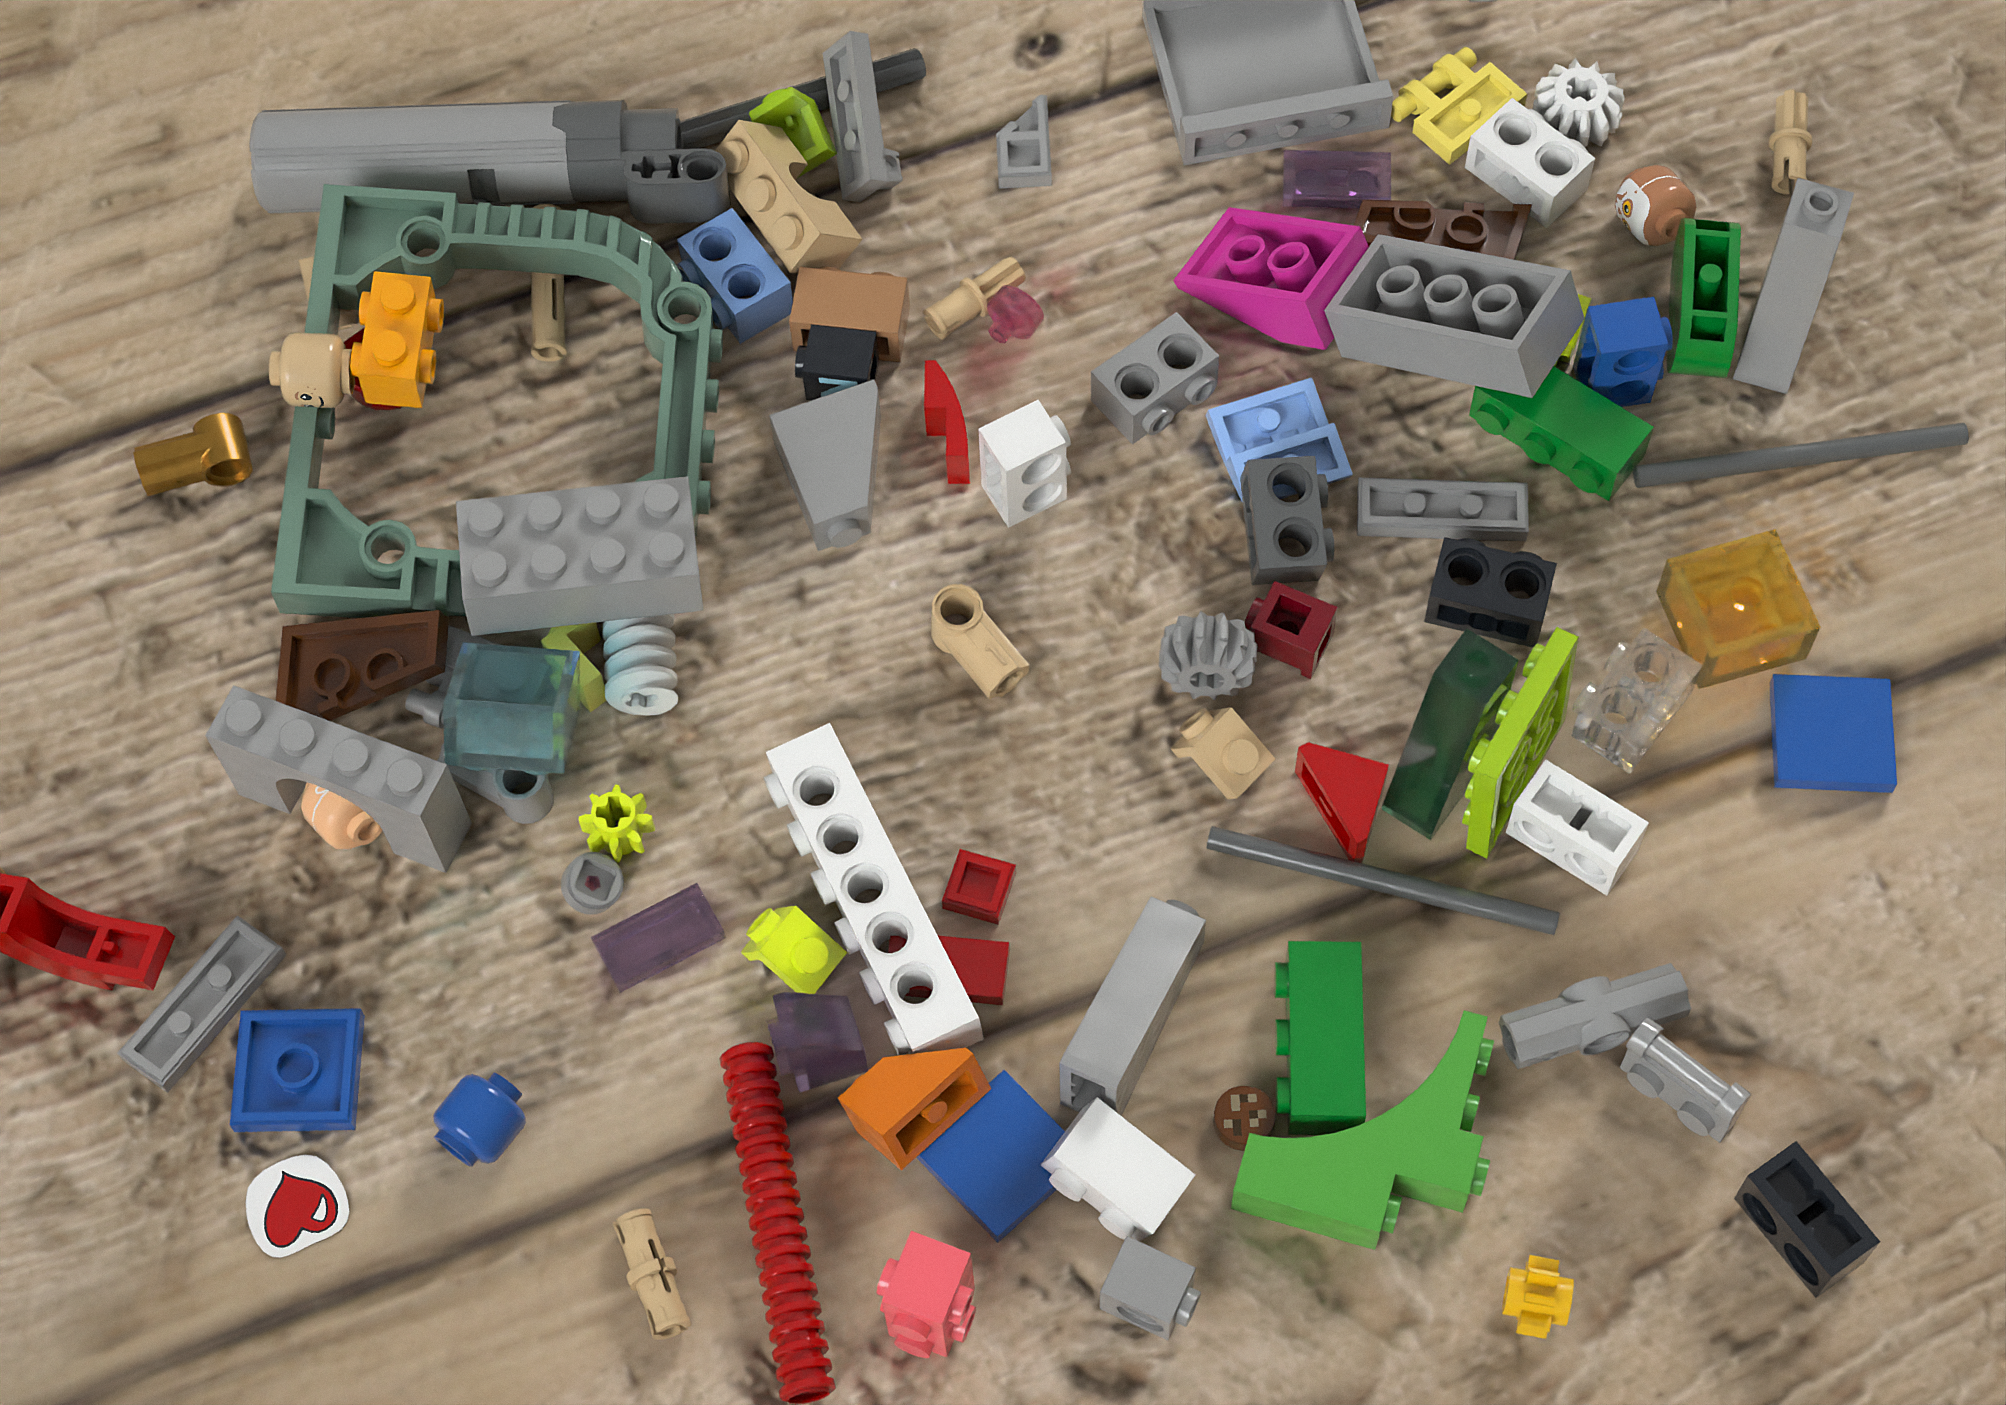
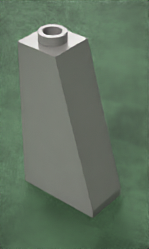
[1733,178,1854,394]
[1059,897,1206,1116]

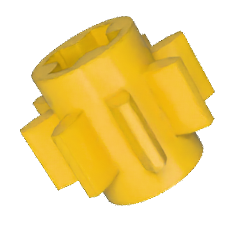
[1502,1255,1574,1339]

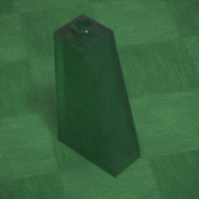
[1381,628,1519,840]

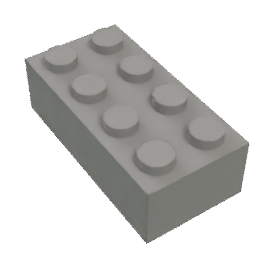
[1324,234,1585,398]
[456,476,703,636]

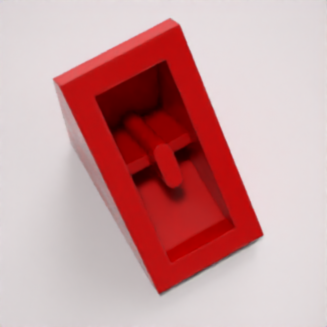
[1295,742,1389,863]

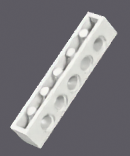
[763,723,984,1055]

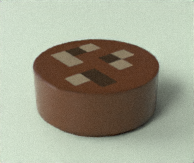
[1213,1086,1276,1151]

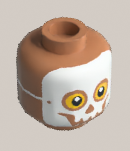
[1615,165,1697,246]

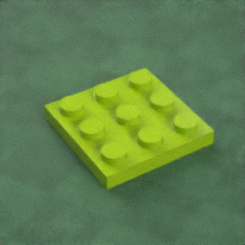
[1462,627,1579,859]

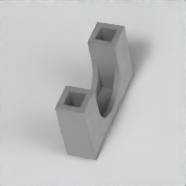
[205,685,472,873]

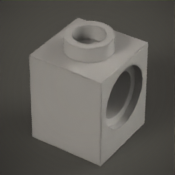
[1100,1236,1201,1340]

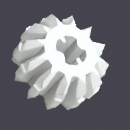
[1532,58,1624,147]

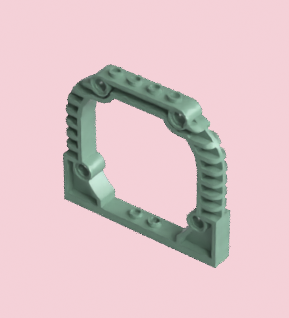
[271,184,723,618]

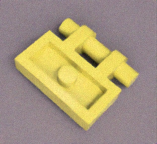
[1391,47,1527,165]

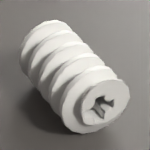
[602,614,678,716]

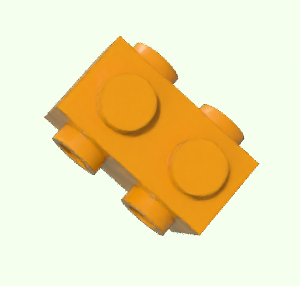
[350,271,444,408]

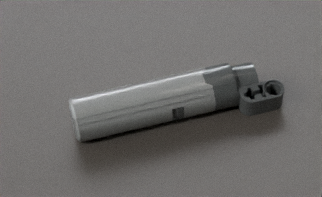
[249,100,731,224]

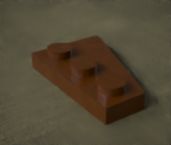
[1353,199,1532,260]
[276,610,449,721]

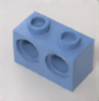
[676,208,793,344]

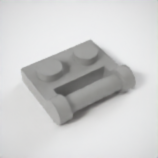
[1620,1017,1751,1143]

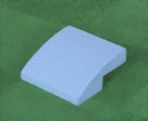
[1205,377,1353,503]

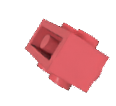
[876,1231,976,1358]

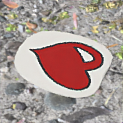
[246,1155,349,1258]

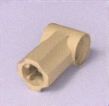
[931,584,1029,699]

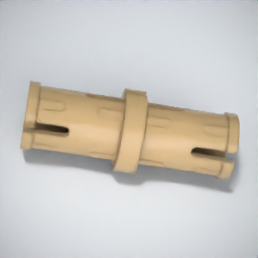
[613,1208,692,1340]

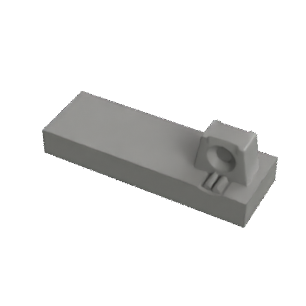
[823,31,902,202]

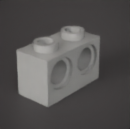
[1091,312,1219,445]

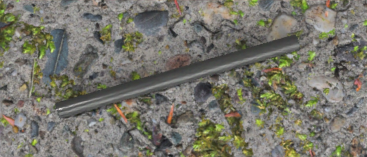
[1633,423,1969,488]
[1206,826,1560,935]

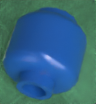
[433,1072,526,1167]

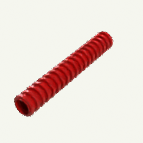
[719,1042,836,1404]

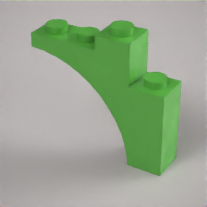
[1231,1010,1494,1250]

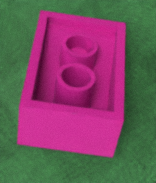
[1173,207,1369,350]

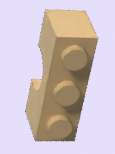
[715,120,863,274]

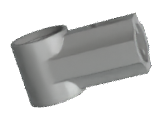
[437,725,554,824]

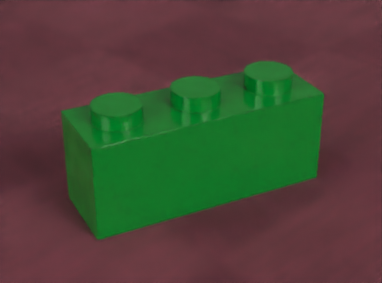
[1469,366,1654,502]
[1274,941,1366,1135]

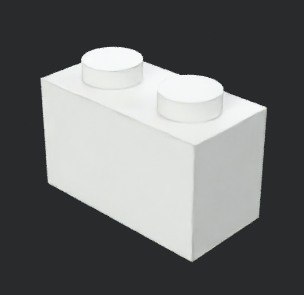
[1041,1097,1196,1241]

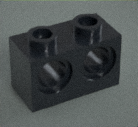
[1424,537,1557,648]
[1734,1141,1881,1298]

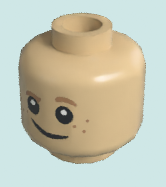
[269,332,355,408]

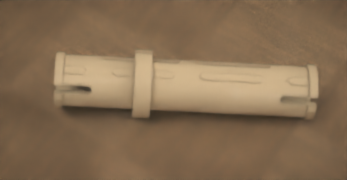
[531,204,567,361]

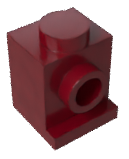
[1244,581,1338,679]

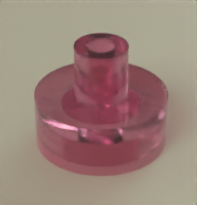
[987,285,1044,344]

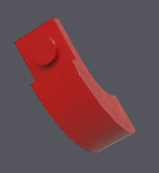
[0,873,175,991]

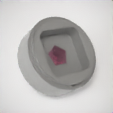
[561,852,624,915]

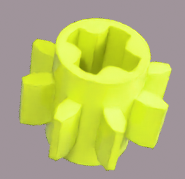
[579,785,655,863]

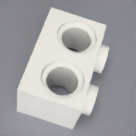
[1465,98,1595,228]
[978,400,1071,528]
[1506,760,1649,896]

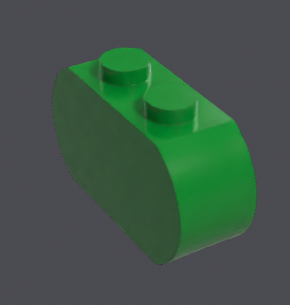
[1667,218,1741,378]

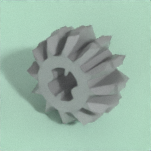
[1159,611,1257,700]

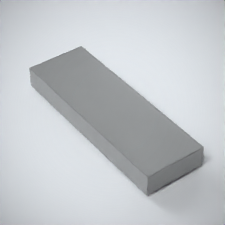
[1357,477,1529,541]
[118,916,286,1093]

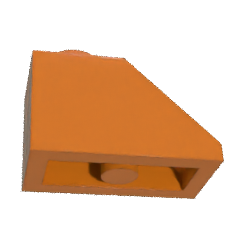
[838,1048,991,1171]

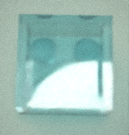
[443,643,580,775]

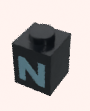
[795,325,880,401]

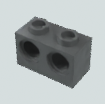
[1240,456,1335,585]

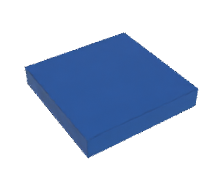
[1769,674,1897,793]
[230,1008,365,1132]
[916,1070,1065,1243]

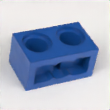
[1573,297,1673,407]

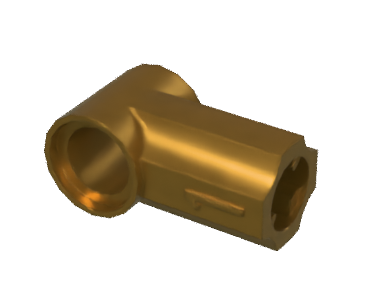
[133,413,253,496]

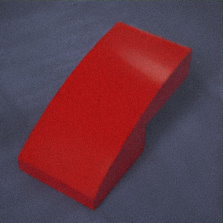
[924,360,970,484]

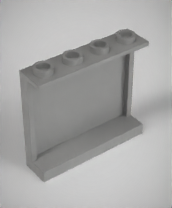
[1142,0,1393,165]

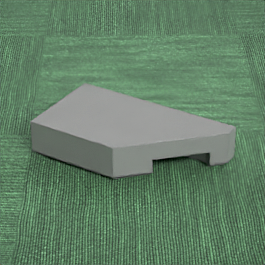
[996,95,1052,189]

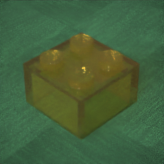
[1656,529,1821,689]

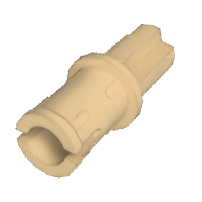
[1769,89,1812,194]
[923,257,1026,340]

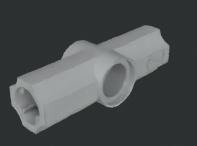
[1499,963,1691,1069]

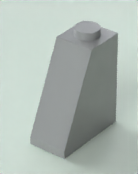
[769,380,881,551]

